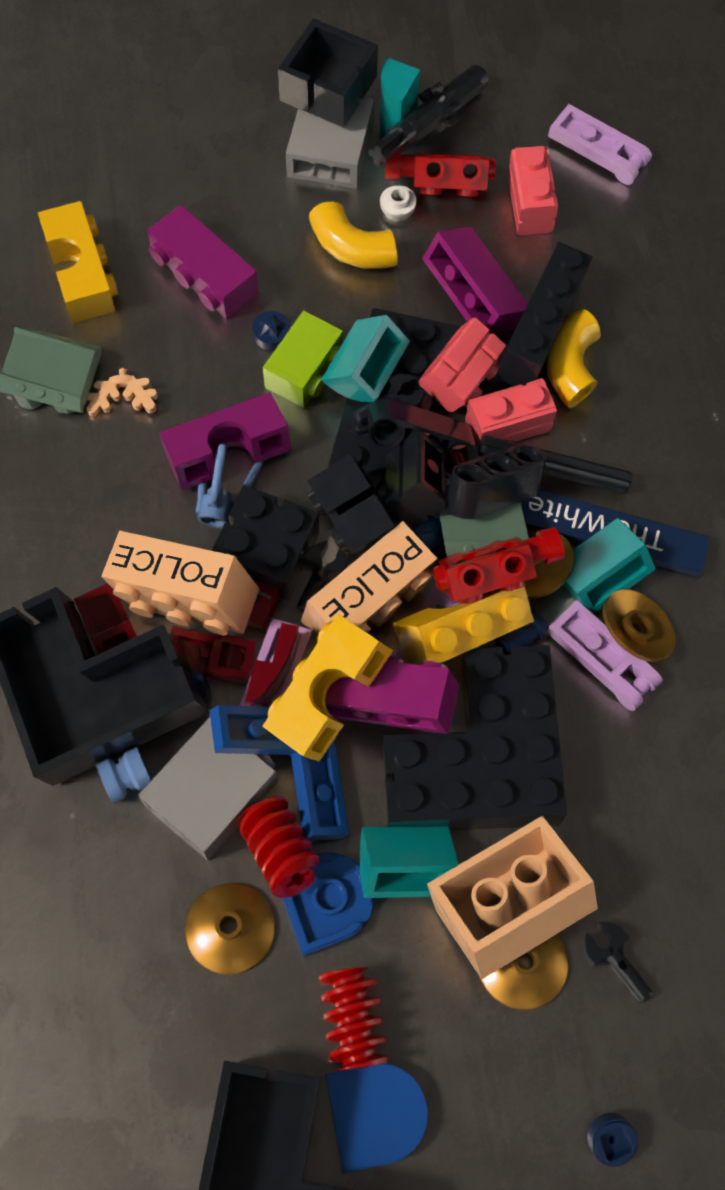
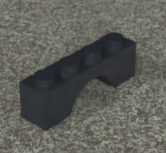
[495,241,593,386]

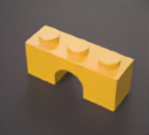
[37,201,119,324]
[393,586,534,665]
[262,613,393,762]

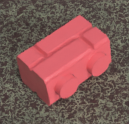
[507,146,558,236]
[418,317,506,412]
[465,378,557,449]

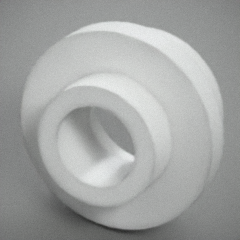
[380,185,416,221]

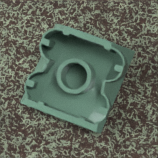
[0,326,102,414]
[439,497,529,564]

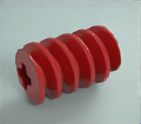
[236,796,320,898]
[319,967,389,1072]

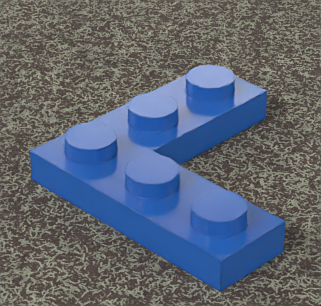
[210,705,350,840]

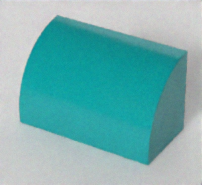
[379,57,420,137]
[321,315,410,402]
[563,518,656,614]
[360,826,459,898]

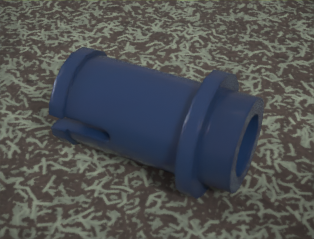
[494,609,549,655]

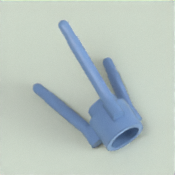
[195,444,263,528]

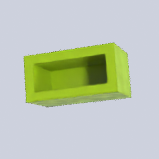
[263,310,343,408]

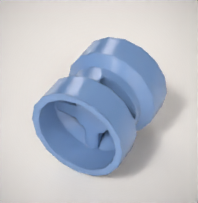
[96,746,152,803]

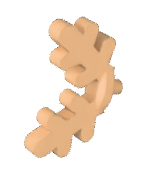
[86,368,158,417]

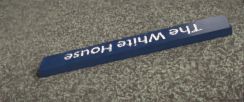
[445,469,710,578]

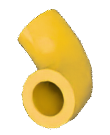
[309,201,398,269]
[545,308,601,408]

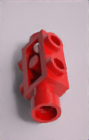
[385,152,496,196]
[433,527,565,604]

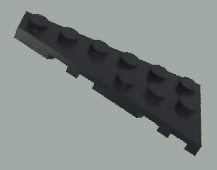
[328,308,461,516]

